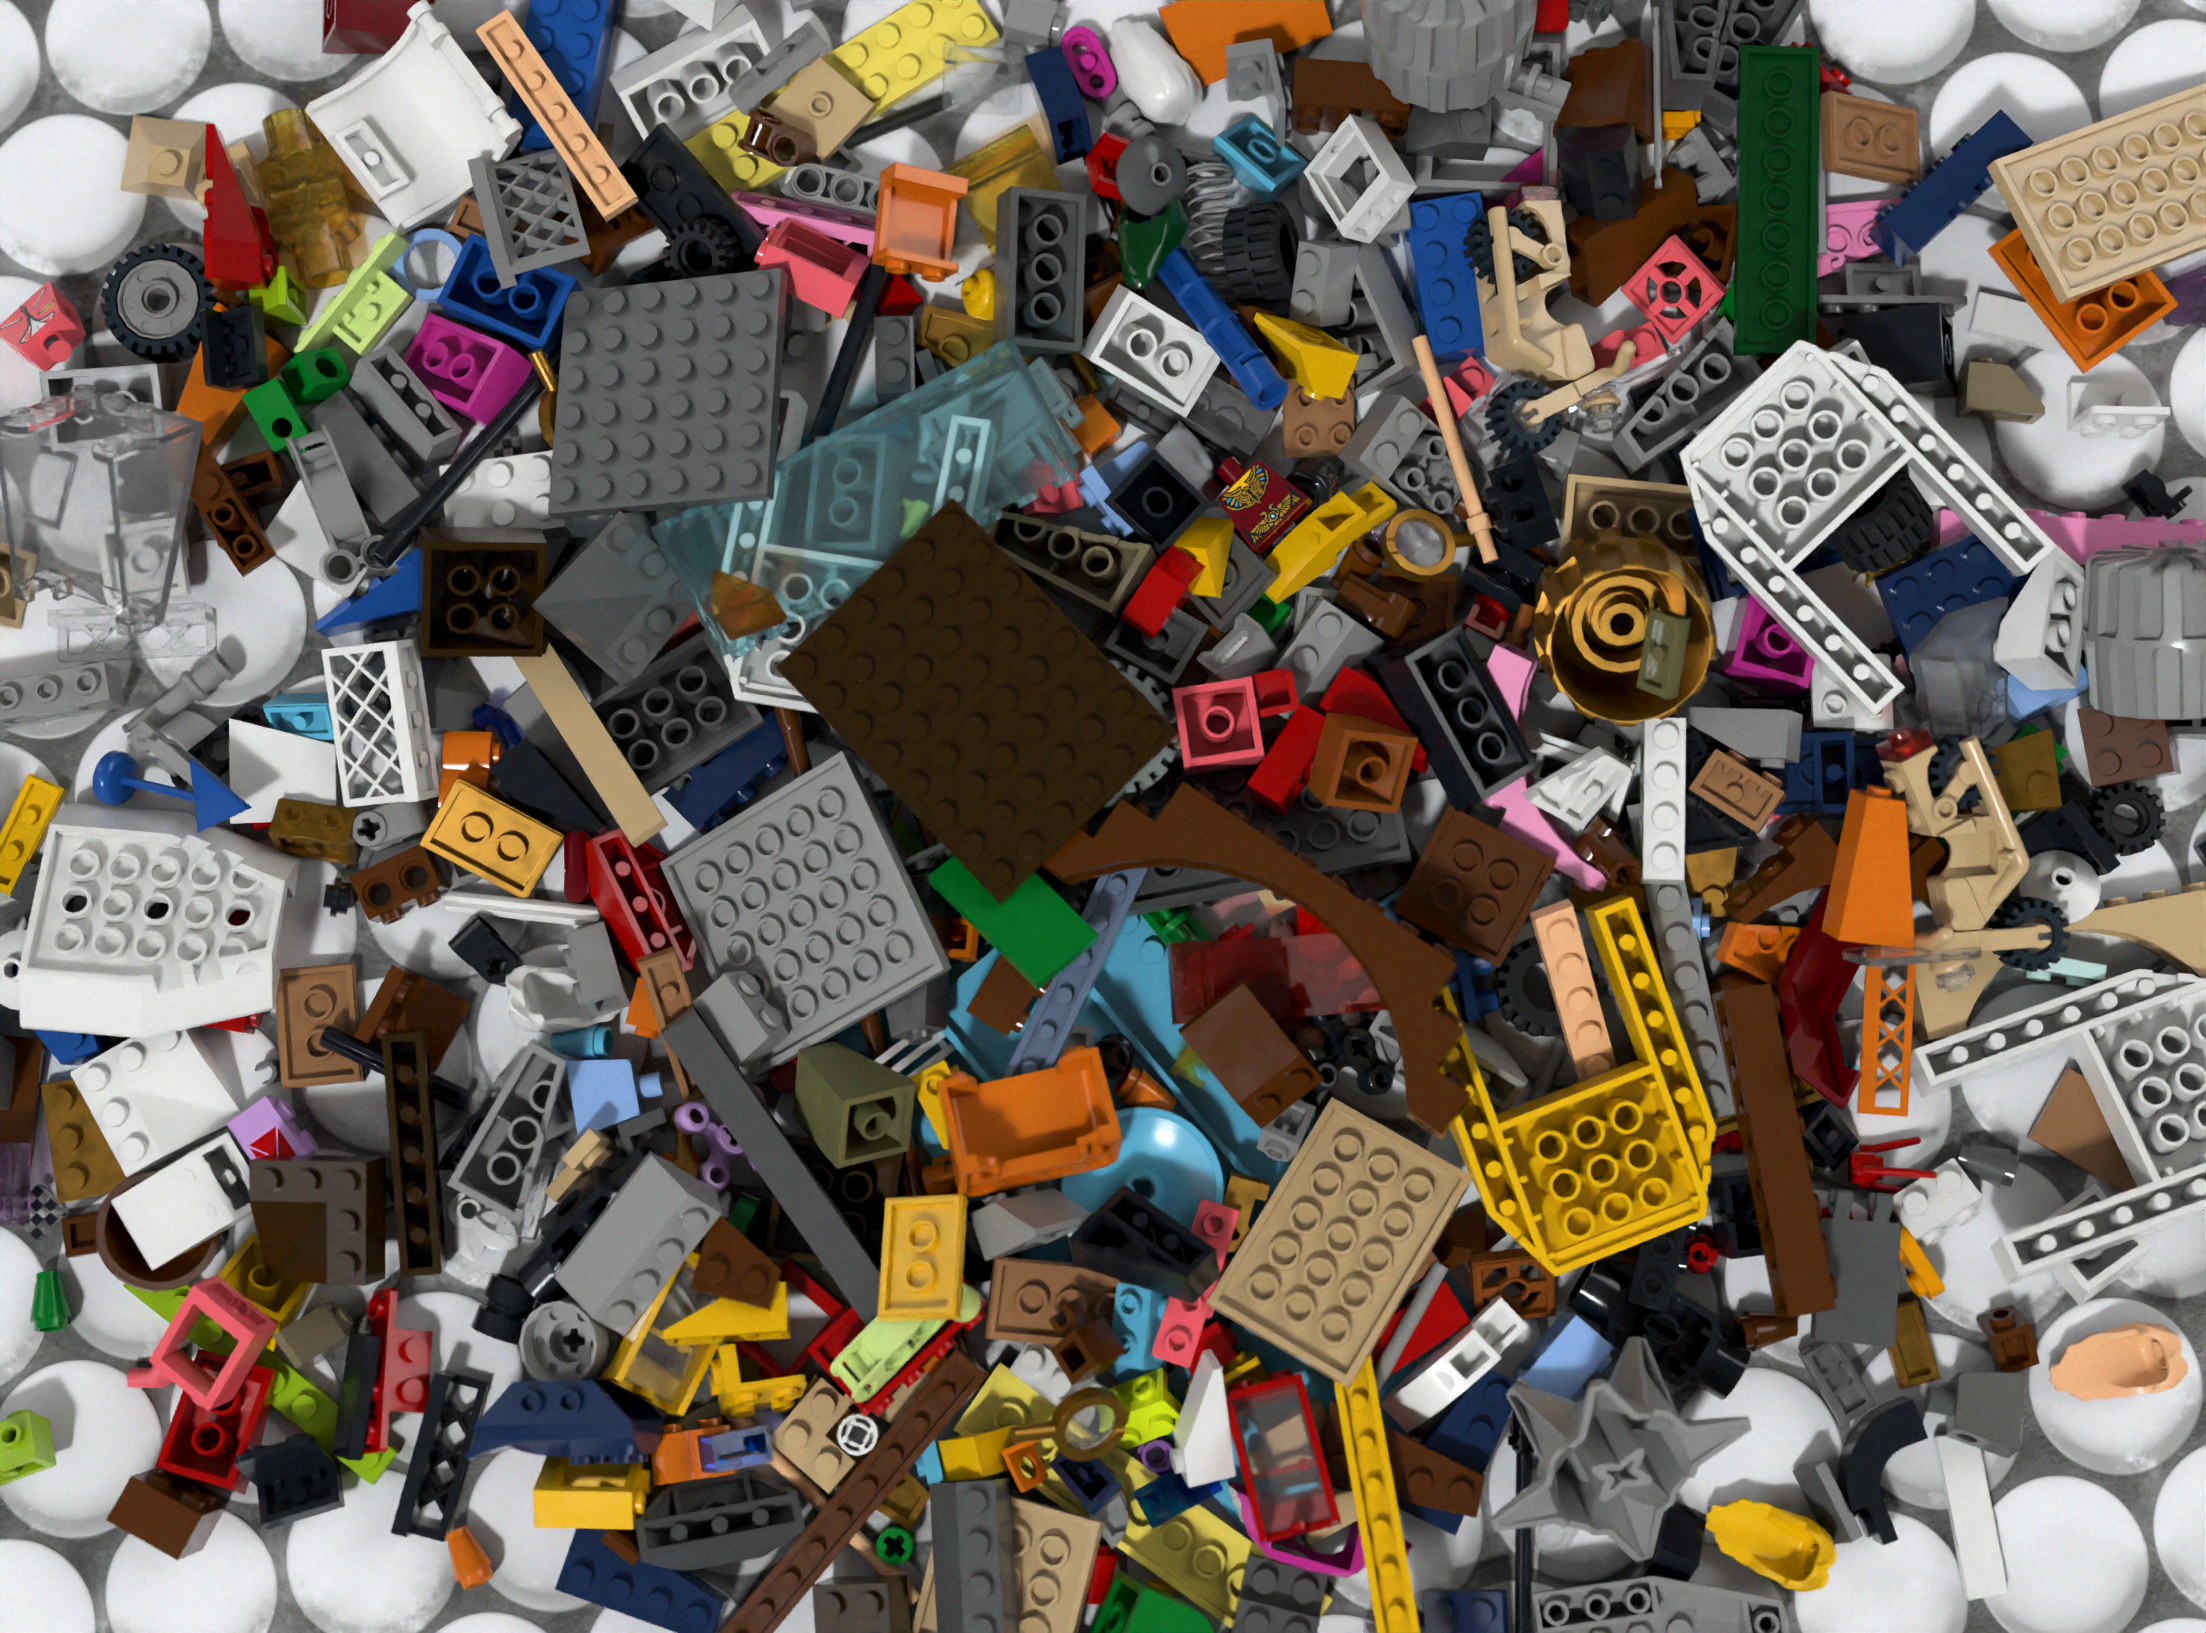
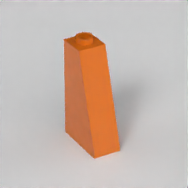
[167,302,291,458]
[1821,784,1915,949]

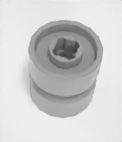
[1573,717,1642,759]

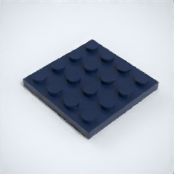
[1873,530,2039,720]

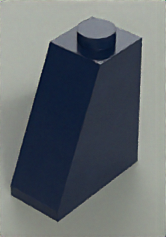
[1024,45,1094,166]

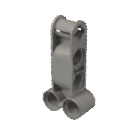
[285,424,393,585]

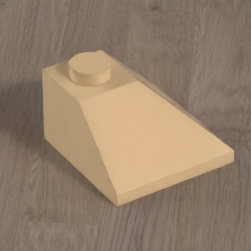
[120,115,206,201]

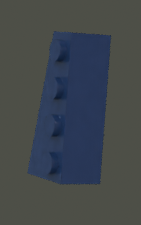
[1868,109,2034,269]
[662,705,818,836]
[1397,1369,1517,1536]
[555,1528,729,1633]

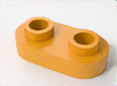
[1898,1222,1945,1300]

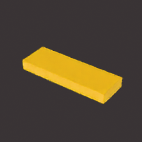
[0,773,69,896]

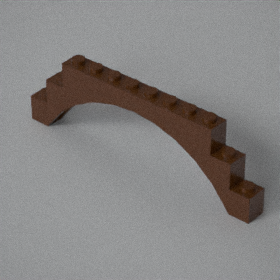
[1041,782,1471,1141]

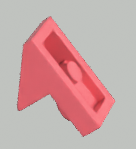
[1590,320,1668,381]
[1417,356,1498,428]

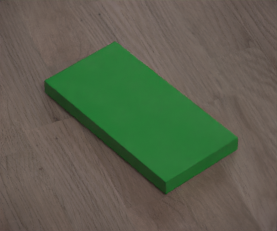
[928,856,1099,991]

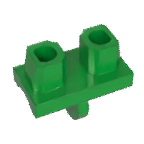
[1141,906,1213,966]

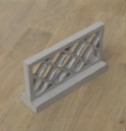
[467,148,591,289]

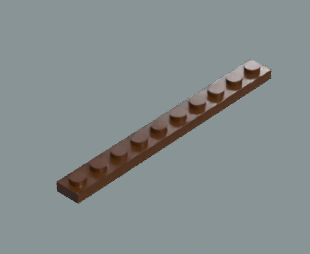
[720,1347,989,1633]

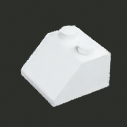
[2040,1183,2151,1306]

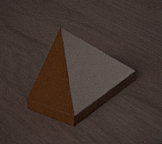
[1432,1203,1507,1270]

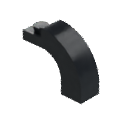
[1837,1396,1928,1545]

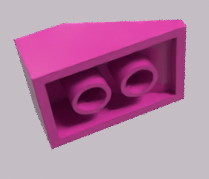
[402,312,533,428]

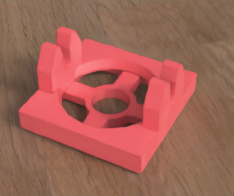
[1620,234,1729,345]

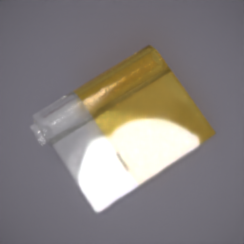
[936,124,1064,286]

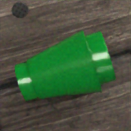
[30,1271,72,1332]

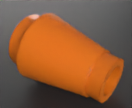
[1114,1066,1177,1112]
[445,1525,494,1590]

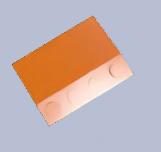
[1987,227,2179,374]

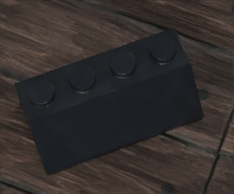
[1378,625,1538,812]

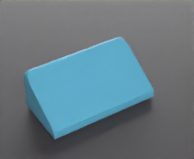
[262,692,344,740]

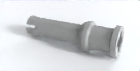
[122,650,236,733]

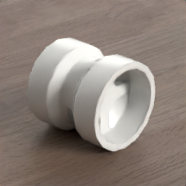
[837,1413,880,1456]

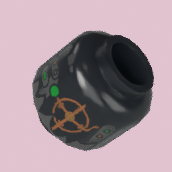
[1285,457,1340,515]

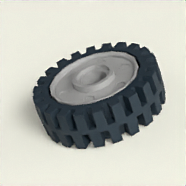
[101,244,223,364]

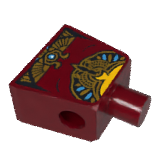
[1216,456,1314,555]

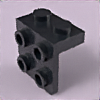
[2019,800,2121,885]
[234,1433,345,1530]

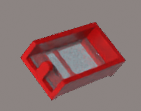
[1225,1370,1341,1545]

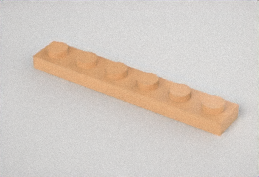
[475,9,639,222]
[1530,899,1617,1083]

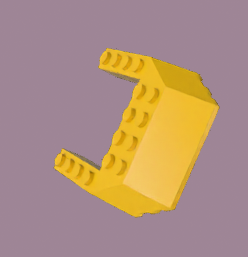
[1432,894,1716,1276]

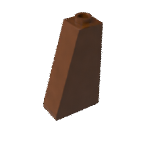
[1565,166,1699,308]

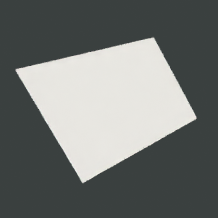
[229,718,337,824]

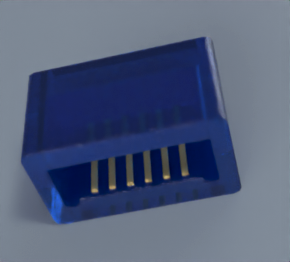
[697,1424,774,1473]

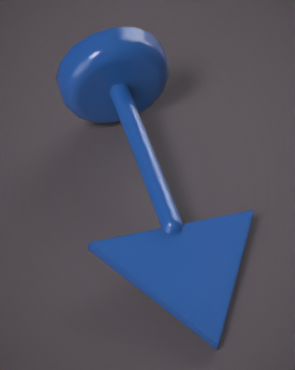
[93,750,252,832]

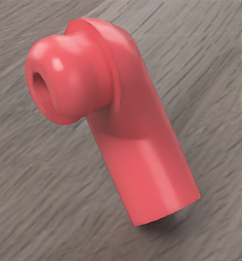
[127,1349,181,1388]

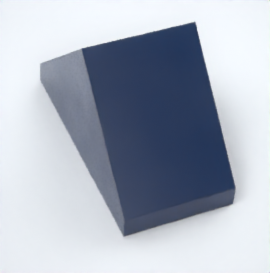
[1049,1435,1122,1516]

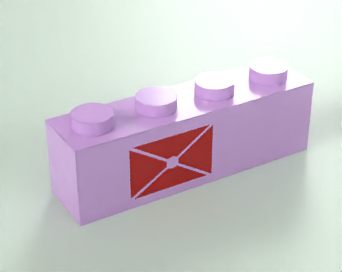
[226,1095,319,1160]

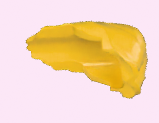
[1705,1498,1837,1592]

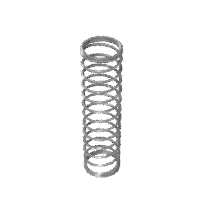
[1185,162,1241,365]

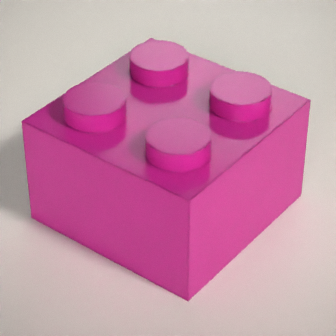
[1720,592,1815,696]

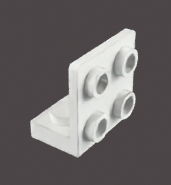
[2066,383,2170,439]
[1803,654,1894,738]

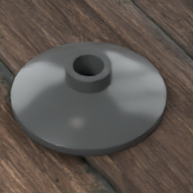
[1116,136,1187,216]

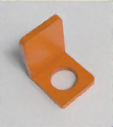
[1001,1439,1048,1493]

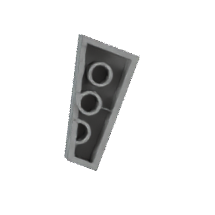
[1609,316,1764,475]
[447,1038,569,1224]

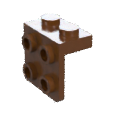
[551,167,658,277]

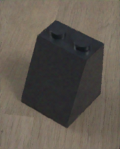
[1838,302,1957,398]
[1104,421,1227,556]

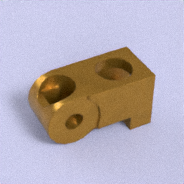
[1222,1170,1270,1252]

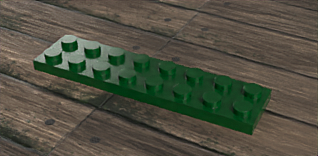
[1733,45,1820,357]

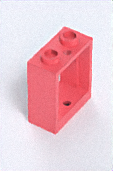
[754,217,871,319]
[148,1275,277,1411]

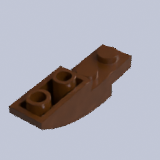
[161,430,277,577]

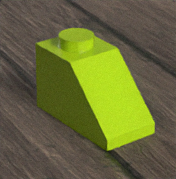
[244,265,308,329]

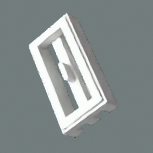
[874,1031,955,1078]

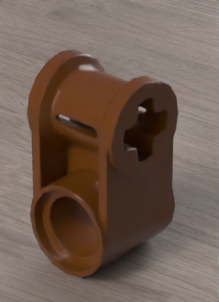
[737,108,817,167]

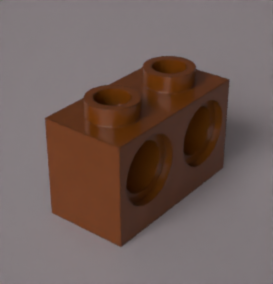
[349,844,450,925]

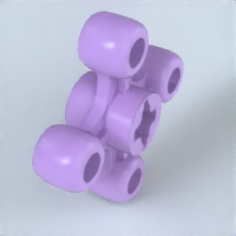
[674,1084,765,1193]

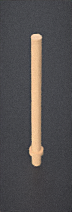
[723,1414,921,1606]

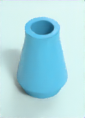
[551,1023,614,1060]

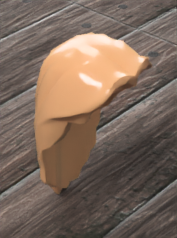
[2049,1322,2188,1401]

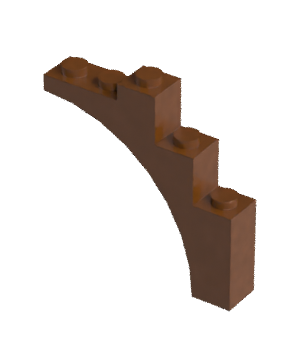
[1721,812,1950,926]

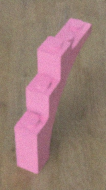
[1481,641,1609,892]

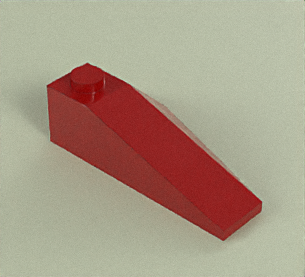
[203,124,274,290]

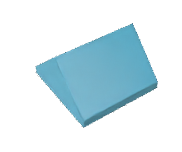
[1212,114,1309,203]

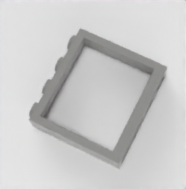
[1413,43,1567,203]

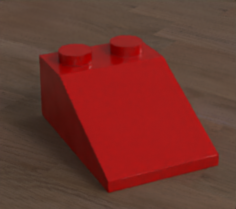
[155,1348,277,1495]

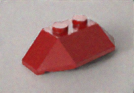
[586,828,697,973]

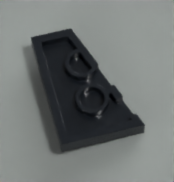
[1685,731,1761,856]

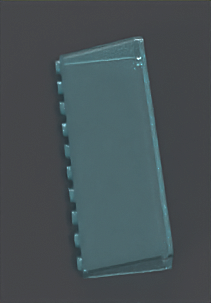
[650,336,1080,660]

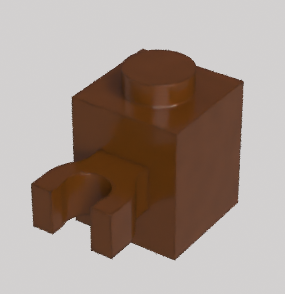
[1048,1300,1126,1385]

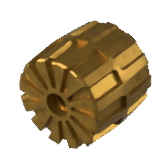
[1532,527,1717,727]

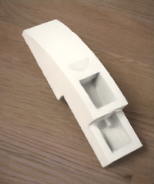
[1379,1294,1529,1433]

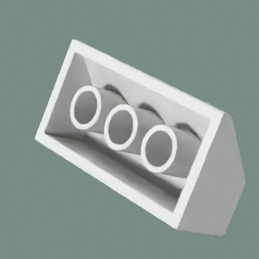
[608,4,771,142]

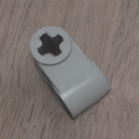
[352,800,431,851]

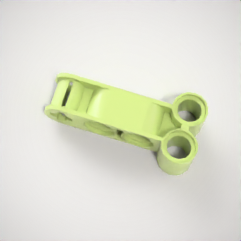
[830,1283,981,1403]

